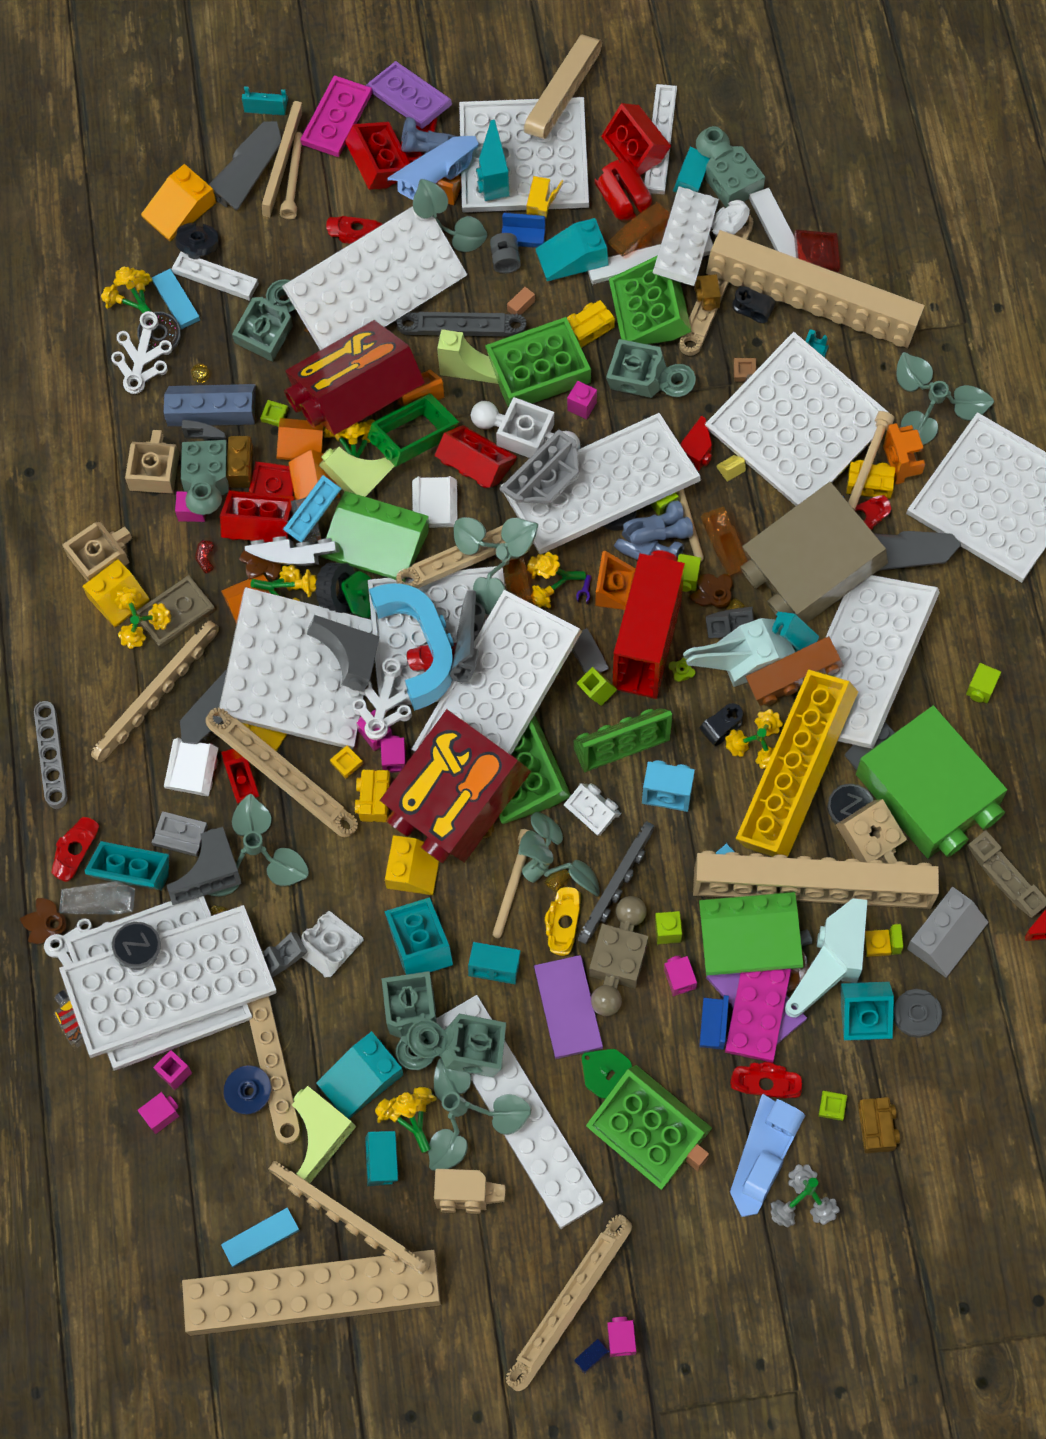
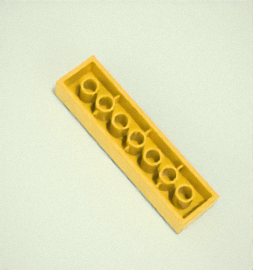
[736,670,858,857]

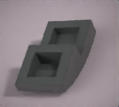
[182,420,228,446]
[706,607,754,638]
[572,628,609,674]
[262,932,307,977]

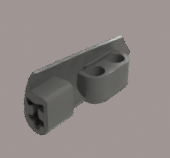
[208,121,281,211]
[873,531,961,571]
[450,590,485,683]
[180,669,227,744]

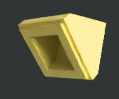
[717,455,746,482]

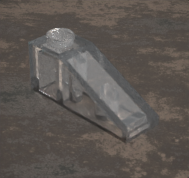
[59,881,135,915]

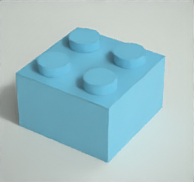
[642,760,695,812]

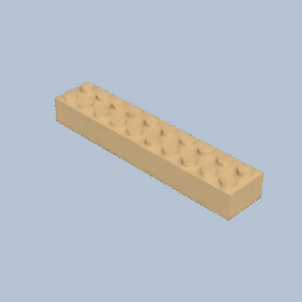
[706,230,925,348]
[693,851,939,909]
[182,1250,441,1336]

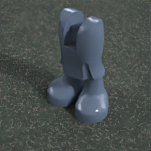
[401,117,458,154]
[623,500,693,544]
[614,530,684,560]

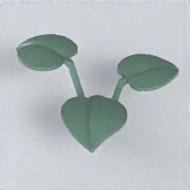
[413,179,487,252]
[896,352,994,445]
[454,517,538,615]
[208,794,308,896]
[518,812,600,897]
[428,1058,531,1171]

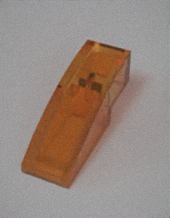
[608,203,670,257]
[700,506,747,576]
[501,556,532,604]

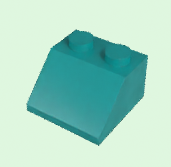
[841,982,894,1040]

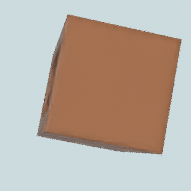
[507,287,535,315]
[686,1144,709,1172]

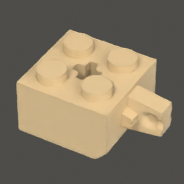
[125,430,179,493]
[63,522,132,582]
[836,799,907,864]
[434,1169,505,1214]

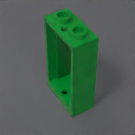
[367,393,459,467]

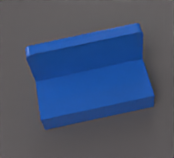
[502,213,545,248]
[699,995,729,1049]

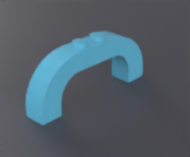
[369,583,454,711]

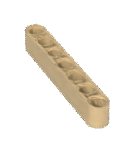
[524,34,602,139]

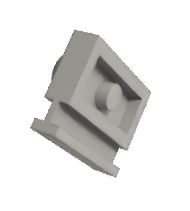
[151,811,208,857]

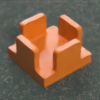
[883,423,925,485]

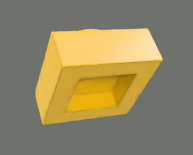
[330,746,363,779]
[864,930,891,957]

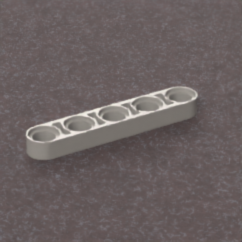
[34,701,68,809]

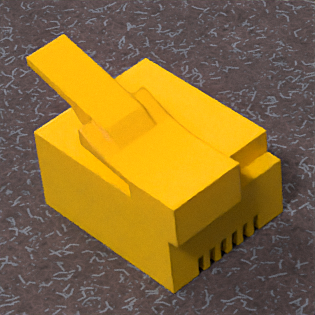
[526,176,563,218]

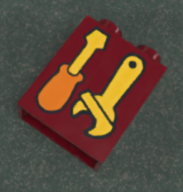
[284,320,425,435]
[379,709,531,864]

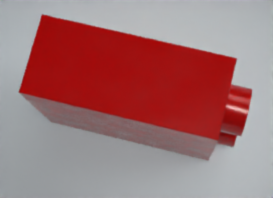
[612,550,685,699]

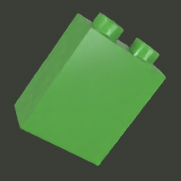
[856,705,1007,859]

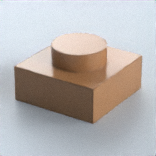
[734,358,756,382]

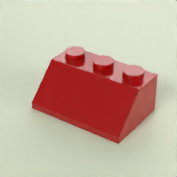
[601,103,671,175]
[345,122,410,190]
[435,425,517,488]
[220,490,295,542]

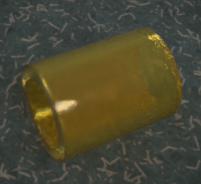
[544,865,570,892]

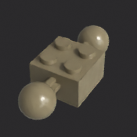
[589,896,649,1016]

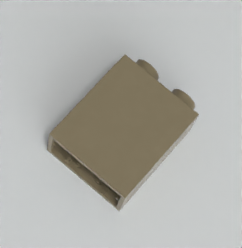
[740,481,888,624]

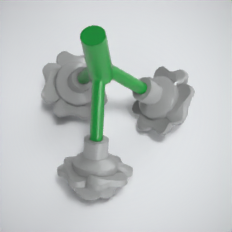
[771,1164,840,1227]

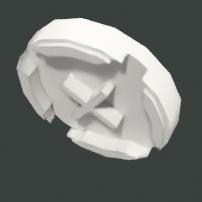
[711,200,749,236]

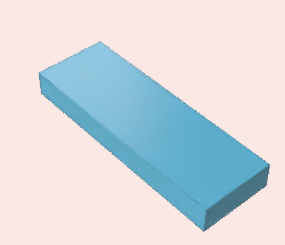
[152,269,200,329]
[283,475,341,543]
[221,1208,300,1268]

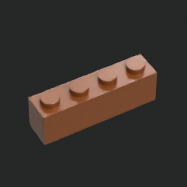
[745,636,843,706]

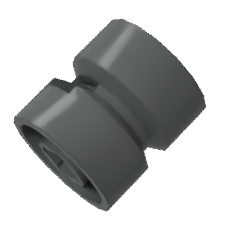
[490,233,521,274]

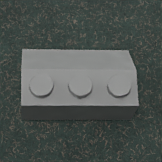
[907,887,988,977]

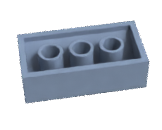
[164,384,256,426]

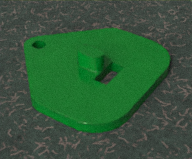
[342,571,372,618]
[582,1049,632,1099]

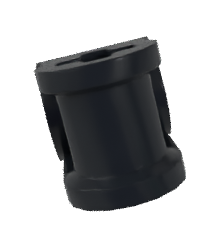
[732,286,776,323]
[699,703,743,746]

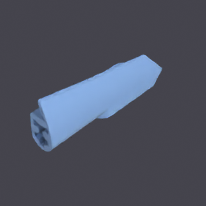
[388,136,478,200]
[730,1094,805,1217]

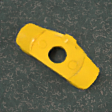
[545,887,581,956]

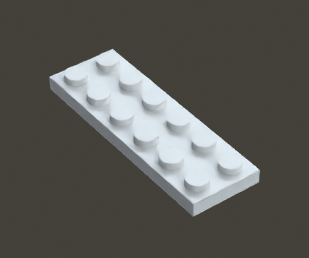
[653,187,719,286]

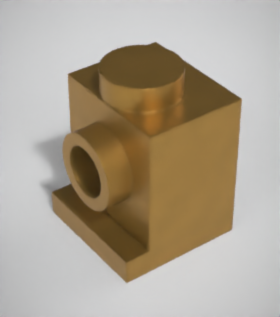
[694,274,721,311]

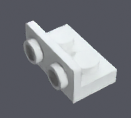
[564,783,621,835]

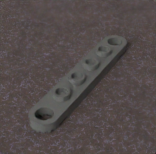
[397,312,526,336]
[578,821,655,945]

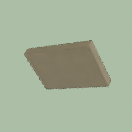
[136,575,215,648]

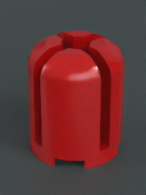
[595,159,652,221]

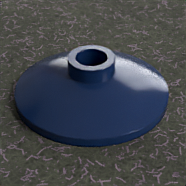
[223,1066,272,1115]

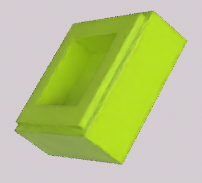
[260,400,289,427]
[889,924,903,955]
[818,1091,847,1121]

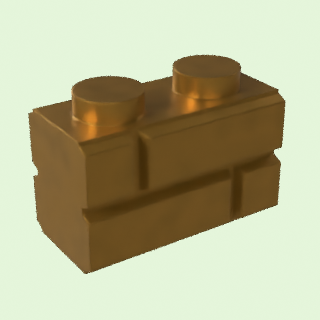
[226,436,253,488]
[858,1097,900,1154]

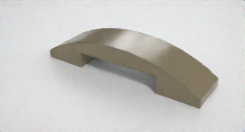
[968,830,1046,918]

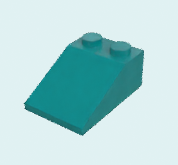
[476,119,510,201]
[535,218,608,281]
[385,897,453,975]
[316,1031,404,1119]

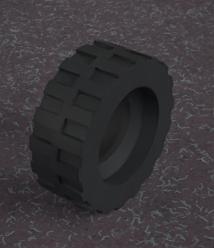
[315,563,356,613]

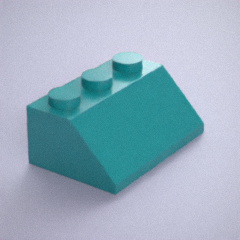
[85,841,169,891]

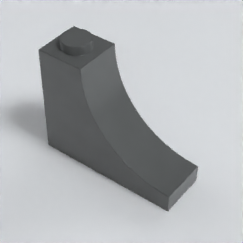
[307,615,380,692]
[167,827,241,905]

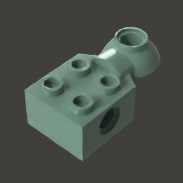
[696,126,765,208]
[232,279,295,362]
[606,339,696,398]
[181,440,229,515]
[382,971,437,1070]
[407,1013,506,1078]

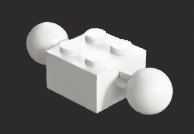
[471,397,580,458]

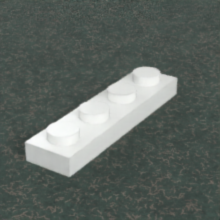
[172,252,259,301]

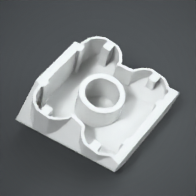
[412,476,457,528]
[164,738,218,796]
[301,911,364,977]

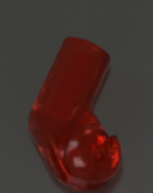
[195,540,214,573]

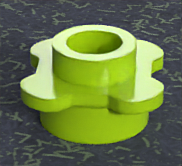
[669,657,695,682]

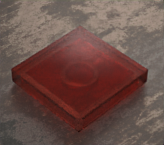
[794,229,840,272]

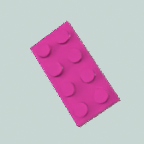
[300,75,372,157]
[725,969,791,1063]

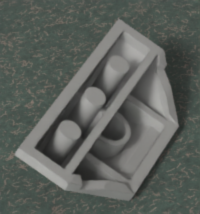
[500,430,579,504]

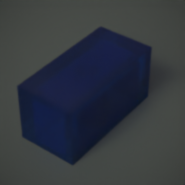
[574,1339,608,1374]

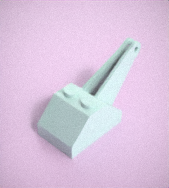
[683,618,795,687]
[785,898,867,1018]

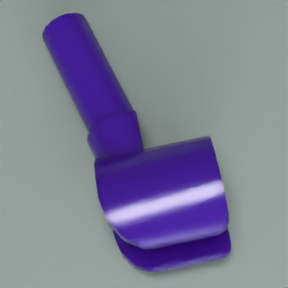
[576,575,591,604]

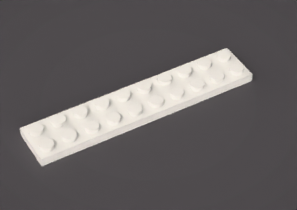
[437,995,603,1229]

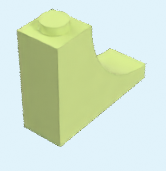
[437,329,498,384]
[319,447,394,497]
[292,1086,356,1184]

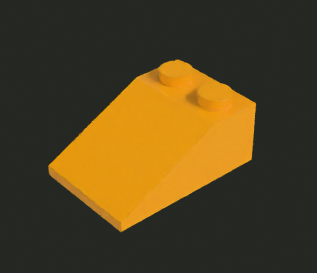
[141,164,216,241]

